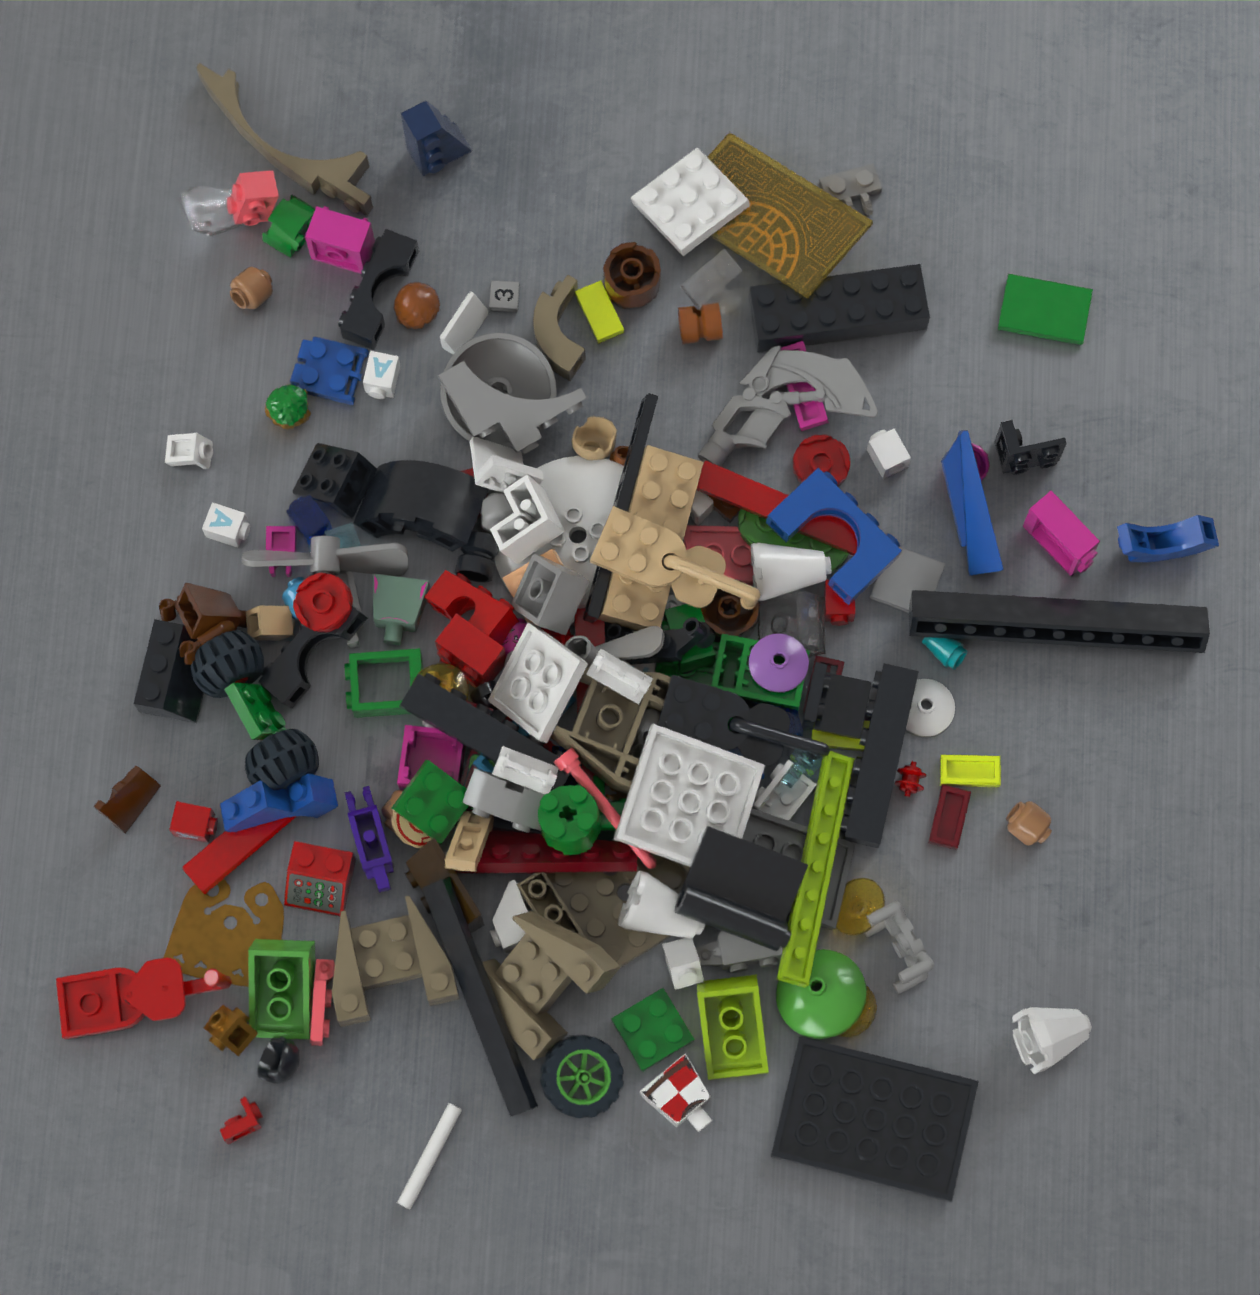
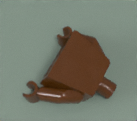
[159,582,247,665]

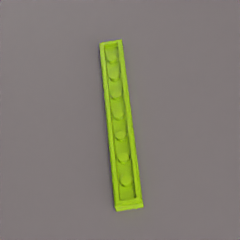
[777,751,855,988]

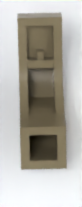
[533,275,586,381]

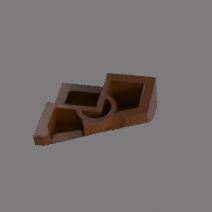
[93,766,161,834]

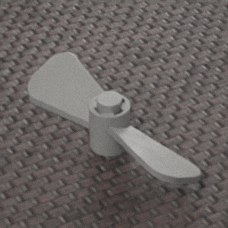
[242,536,408,577]
[505,626,665,668]

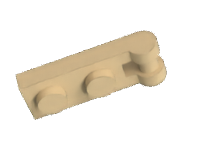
[445,811,494,872]

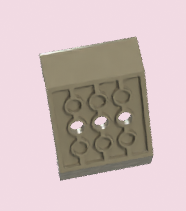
[517,830,690,968]

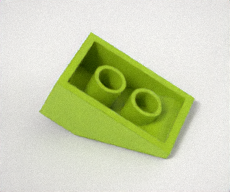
[697,974,769,1080]

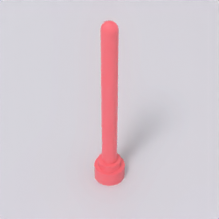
[553,747,657,869]

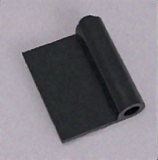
[675,825,808,951]

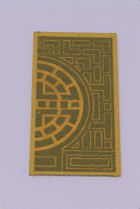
[707,132,873,298]

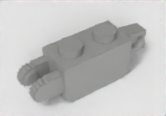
[696,931,783,973]

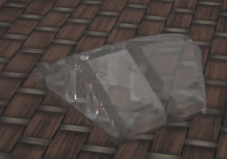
[180,186,243,237]

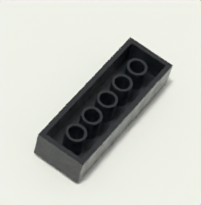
[749,264,930,352]

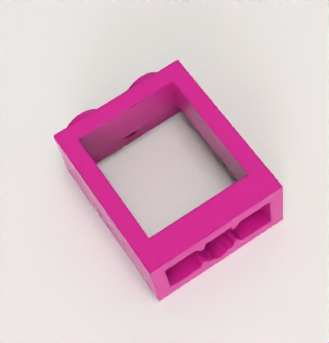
[1023,491,1100,577]

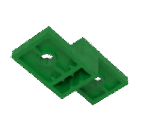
[655,634,810,710]

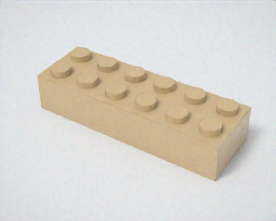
[598,445,703,631]

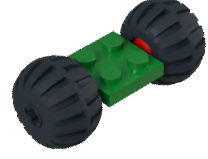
[191,630,319,790]

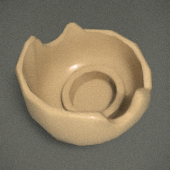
[572,416,617,460]

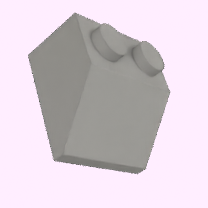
[511,553,590,635]

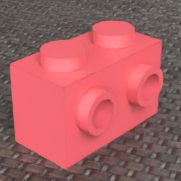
[227,170,279,226]

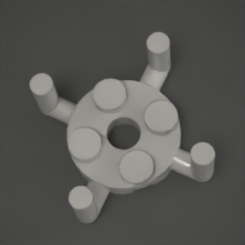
[862,901,934,994]

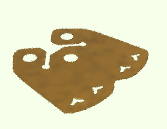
[163,879,284,987]

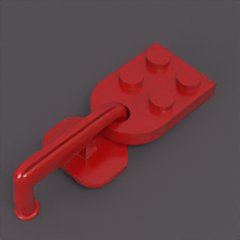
[56,957,232,1039]

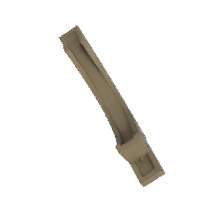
[196,63,373,216]

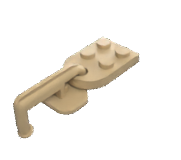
[590,506,761,610]

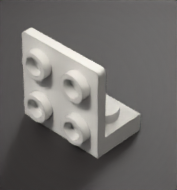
[470,436,544,493]

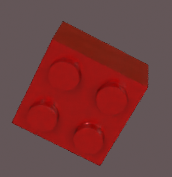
[435,613,506,688]

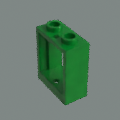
[344,648,423,718]

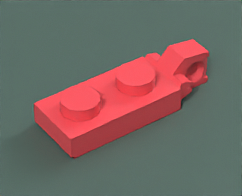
[310,959,335,1046]

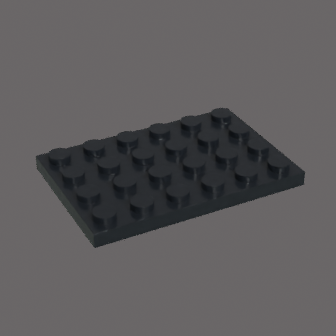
[771,1036,979,1202]

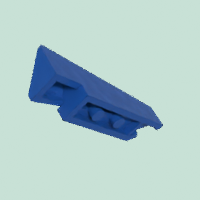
[941,430,1003,576]

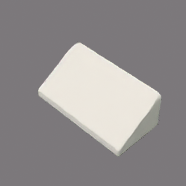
[440,292,489,354]

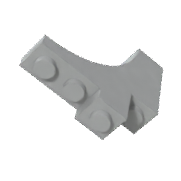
[438,361,587,454]

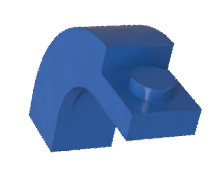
[1117,515,1219,562]

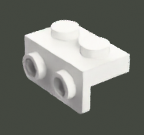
[753,760,817,821]

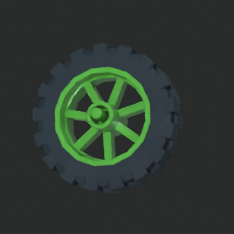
[540,1035,624,1118]

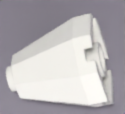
[1012,1007,1091,1074]

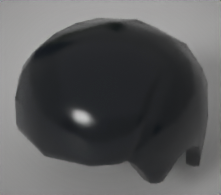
[257,1037,300,1084]

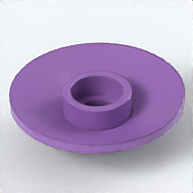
[749,634,809,693]

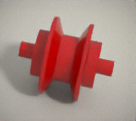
[894,761,927,797]

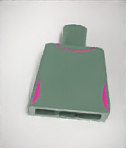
[373,573,431,645]

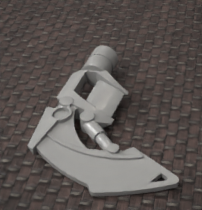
[698,346,878,466]

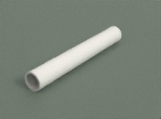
[397,1103,462,1210]

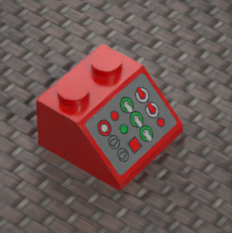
[284,841,356,917]

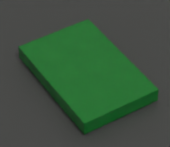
[997,273,1093,345]

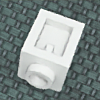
[165,433,213,469]

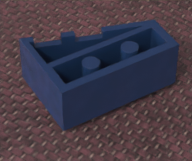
[401,101,472,176]

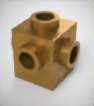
[203,1004,258,1057]

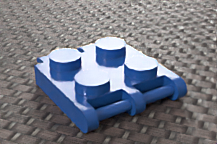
[290,336,369,405]

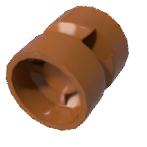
[678,303,723,344]

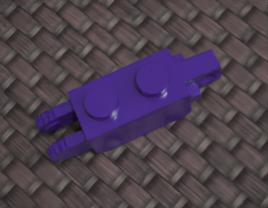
[345,786,394,893]

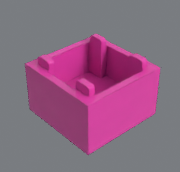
[305,206,375,274]
[397,725,466,791]

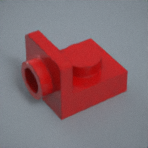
[219,1097,263,1144]

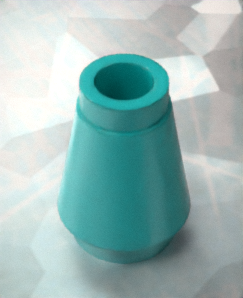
[922,637,968,670]

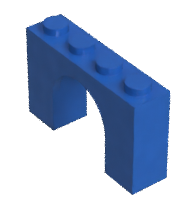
[766,468,902,605]

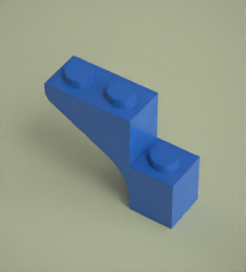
[220,773,338,832]

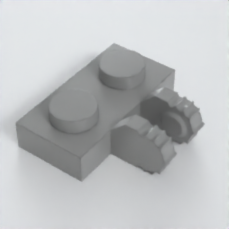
[819,163,882,219]

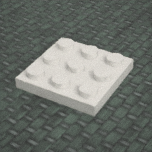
[631,148,750,256]
[488,622,588,743]

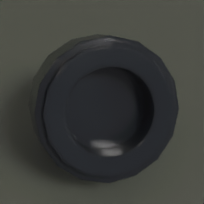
[470,681,498,711]

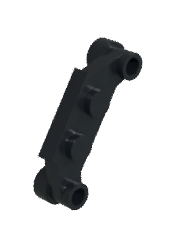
[606,617,716,665]

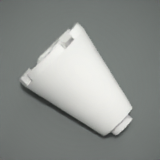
[751,542,832,601]
[618,871,705,939]

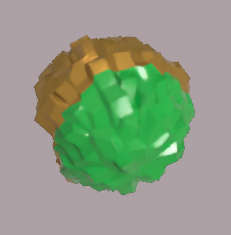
[265,384,311,430]

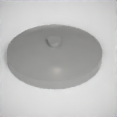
[440,333,556,448]

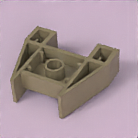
[550,667,671,795]
[332,896,460,1027]
[482,911,621,1060]

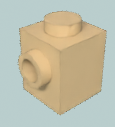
[246,605,295,641]

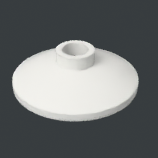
[906,679,955,737]

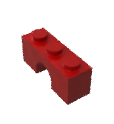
[424,570,520,645]

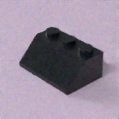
[134,619,204,723]

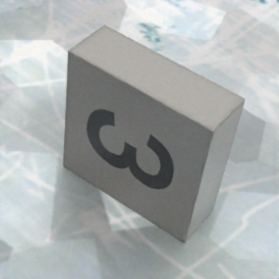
[489,281,520,312]

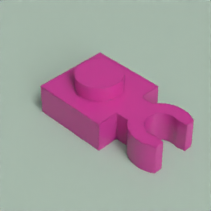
[266,526,297,577]

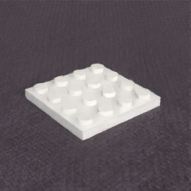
[614,724,765,867]

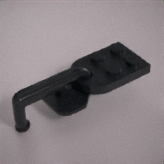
[657,675,830,766]

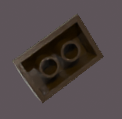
[404,838,484,933]

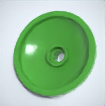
[776,949,867,1039]

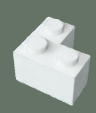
[490,474,565,564]

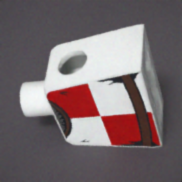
[640,1054,713,1132]

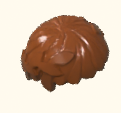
[394,282,440,329]

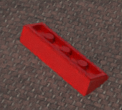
[182,816,296,895]

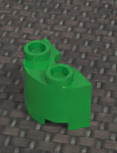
[262,194,316,258]

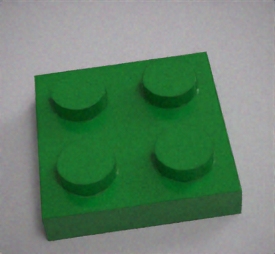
[391,760,469,844]
[611,988,695,1072]

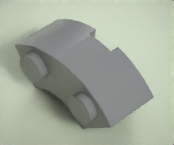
[462,769,545,833]

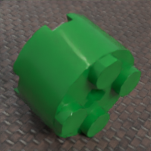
[538,785,602,855]

